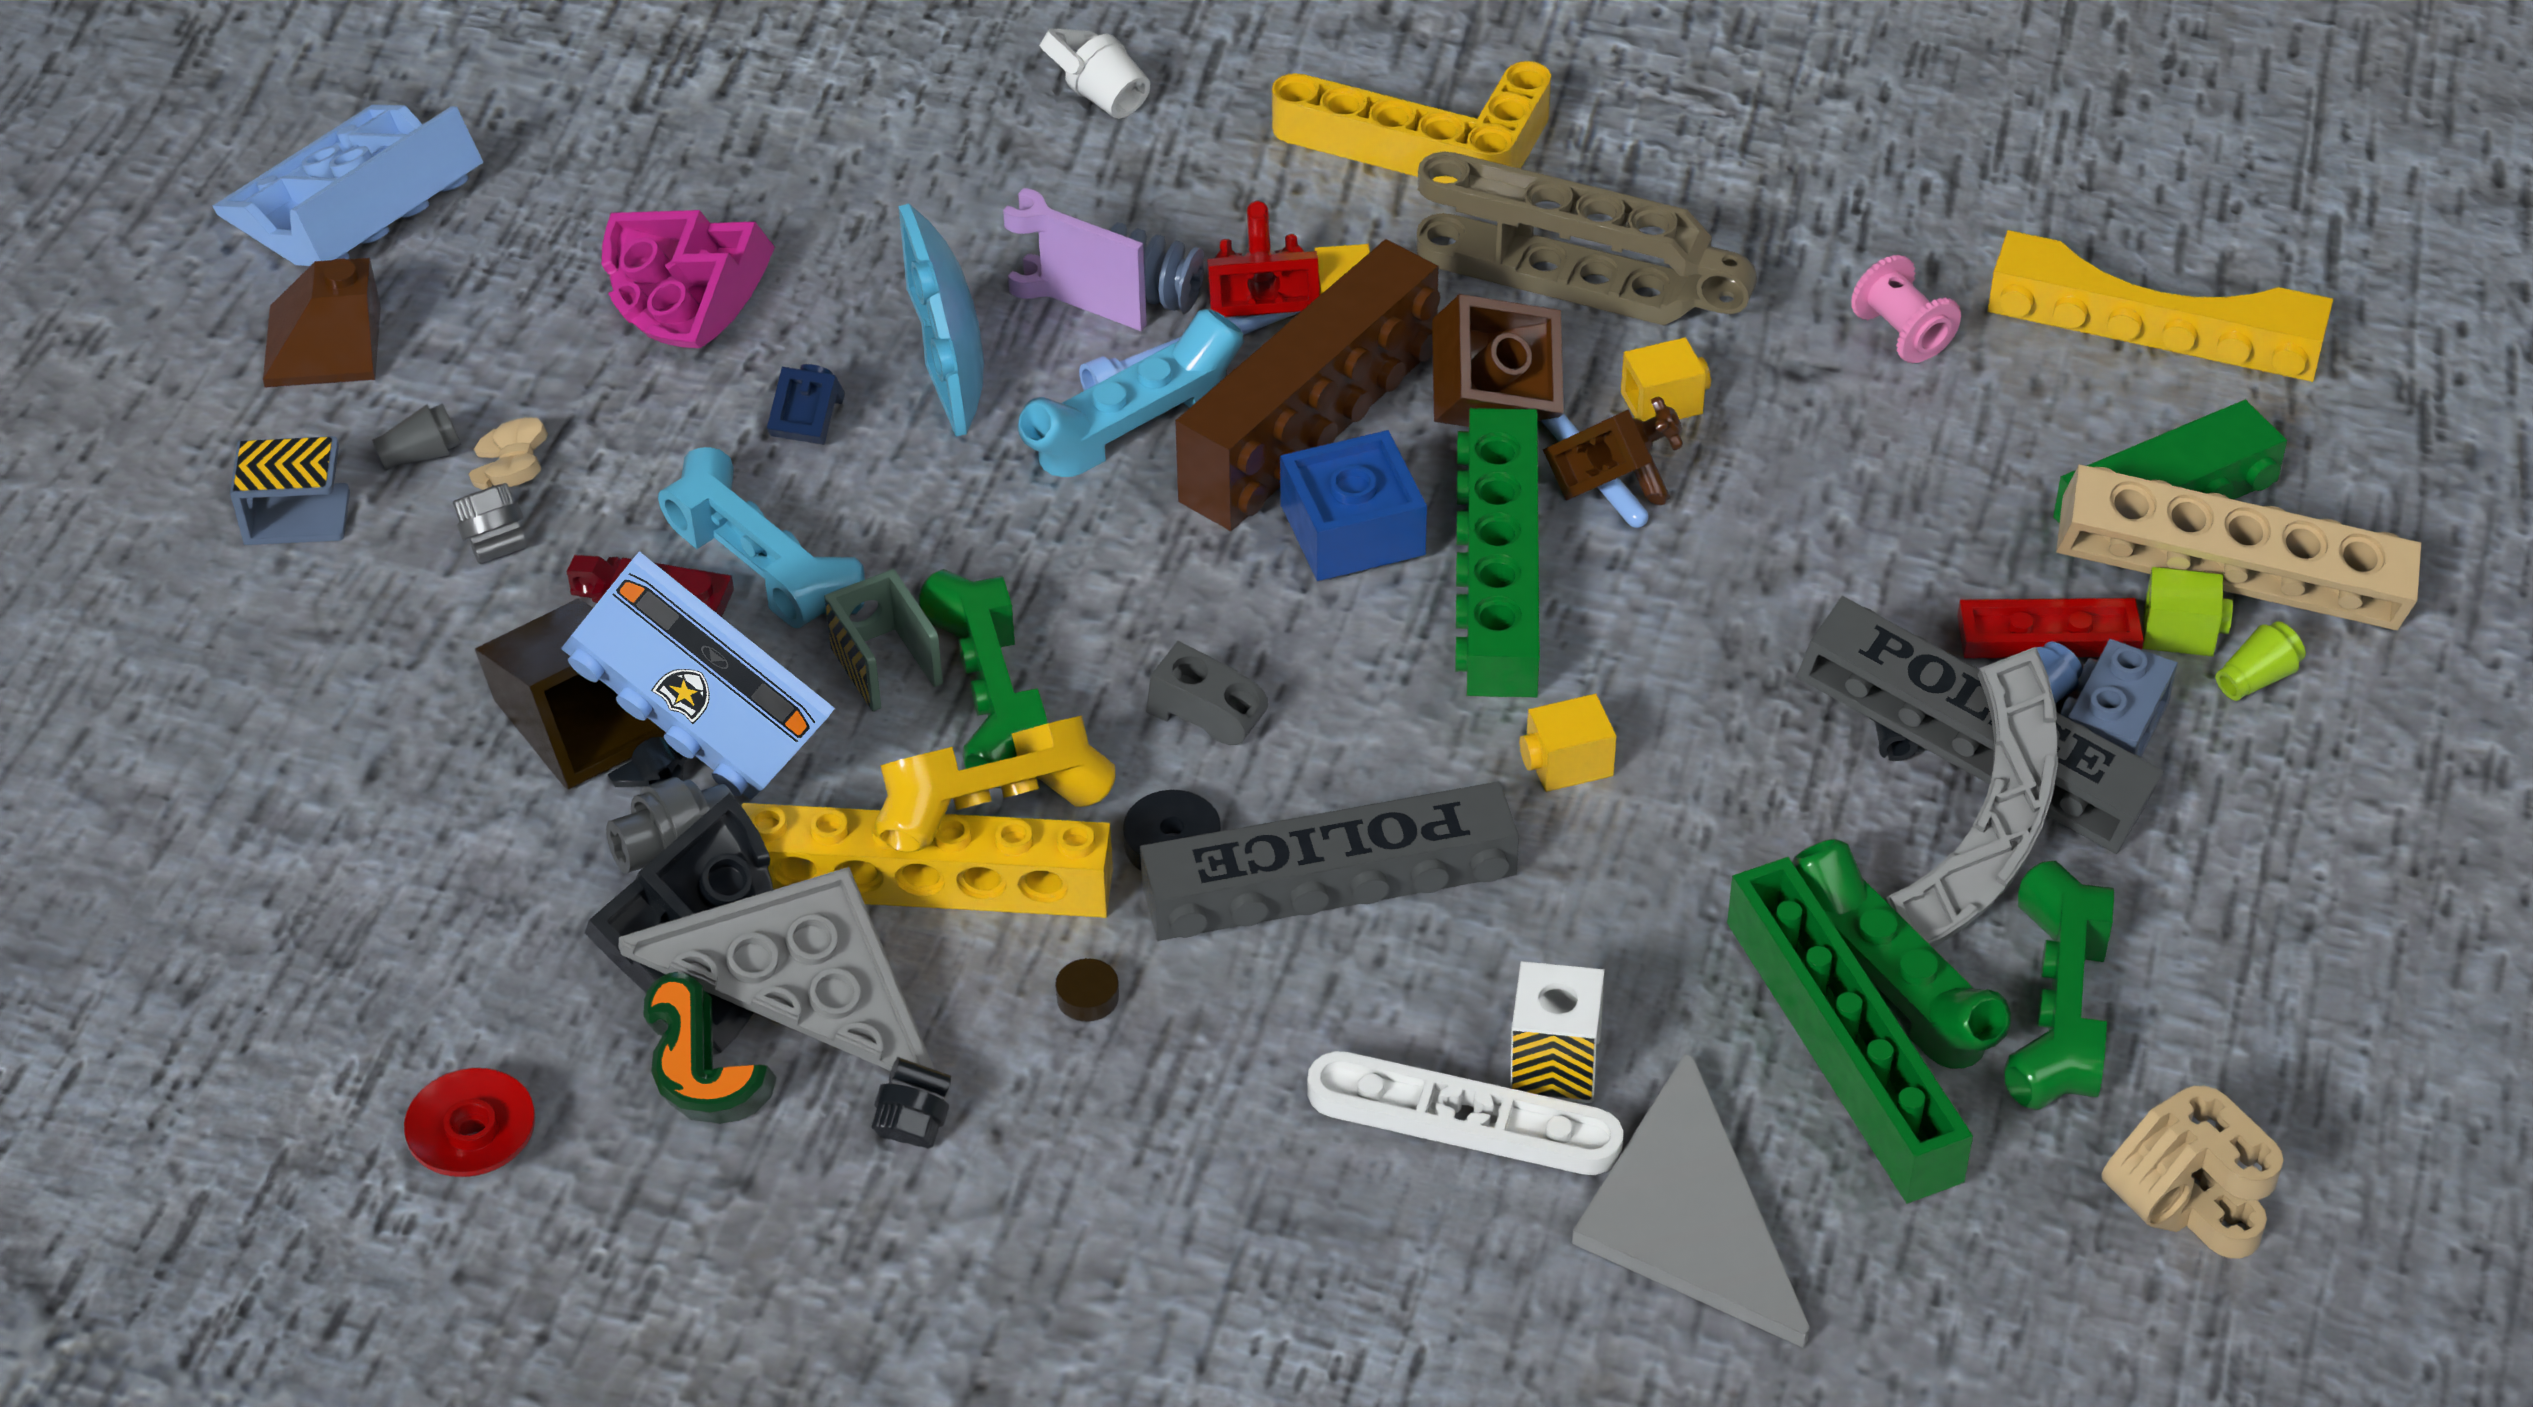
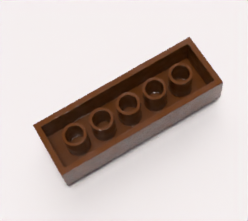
[1175,239,1440,531]

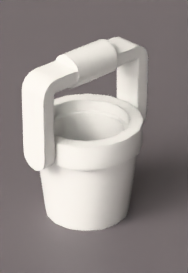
[1040,28,1151,119]

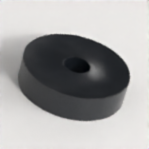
[1123,790,1221,871]

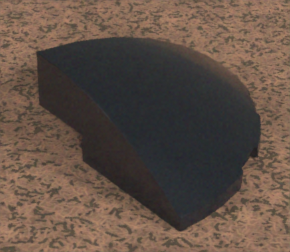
[585,793,773,1053]

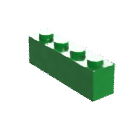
[2053,399,2287,524]

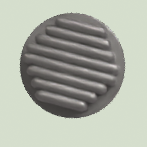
[453,483,527,564]

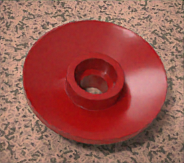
[404,1068,536,1177]

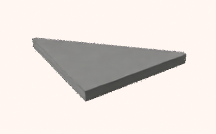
[618,867,935,1071]
[1572,1053,1810,1348]

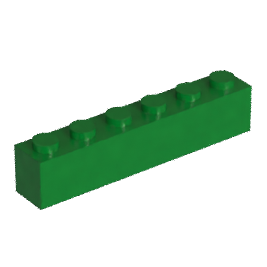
[1727,857,1973,1204]

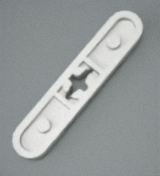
[1308,1051,1623,1175]

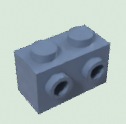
[2060,639,2178,757]

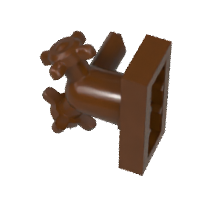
[1543,397,1683,505]

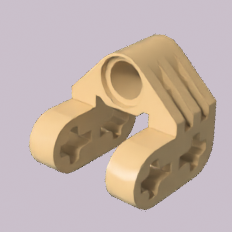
[2102,1086,2284,1259]

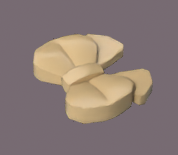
[468,417,548,490]

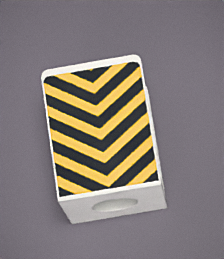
[1510,961,1604,1103]

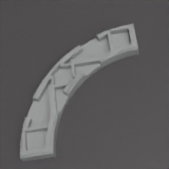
[1885,647,2058,947]

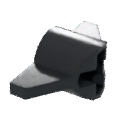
[607,737,687,787]

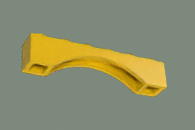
[1987,230,2333,382]

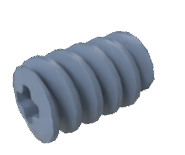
[1110,222,1204,314]

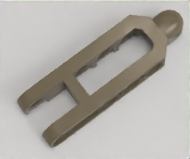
[1416,152,1757,326]

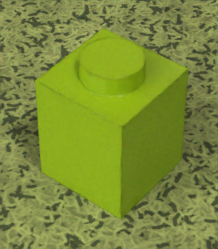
[2142,567,2233,657]

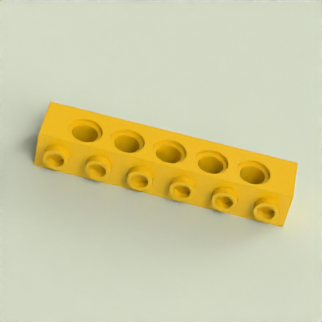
[742,803,1113,918]

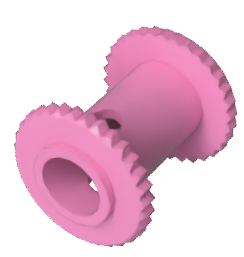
[1851,255,1961,364]

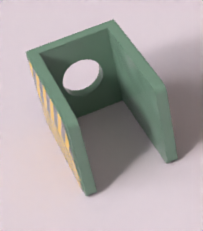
[824,569,943,711]

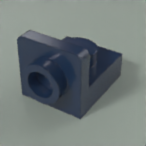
[766,364,845,445]

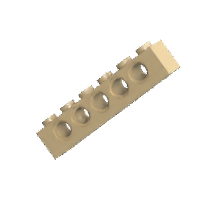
[2056,464,2421,631]

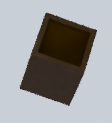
[475,598,666,790]

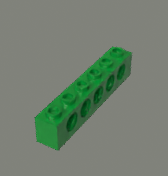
[1455,408,1540,698]

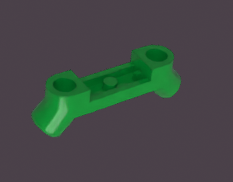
[919,569,1048,788]
[1792,839,2011,1069]
[2004,861,2114,1111]

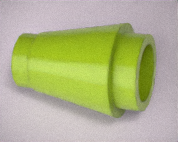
[2215,621,2306,701]

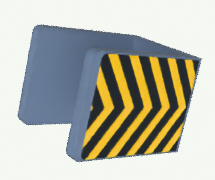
[230,436,350,545]

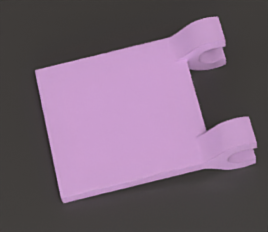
[1003,188,1147,331]

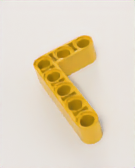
[1272,61,1551,184]

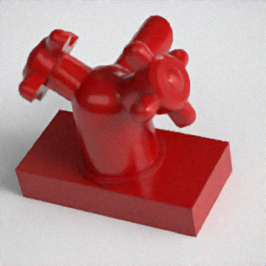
[1207,201,1320,317]

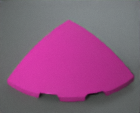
[601,210,775,348]

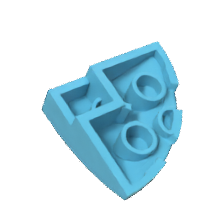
[899,204,984,437]

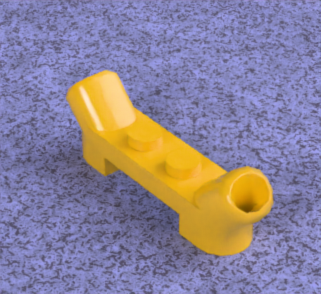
[875,715,1116,852]

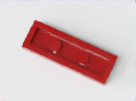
[1957,598,2144,658]

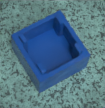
[1280,430,1427,581]

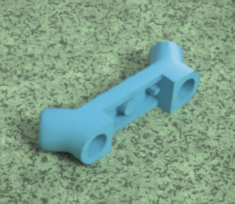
[1018,309,1244,477]
[658,447,865,629]

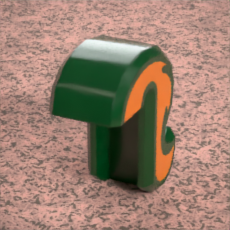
[643,972,777,1124]

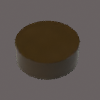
[1056,958,1119,1021]

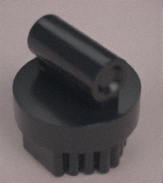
[871,1057,951,1149]

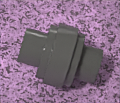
[606,777,734,874]

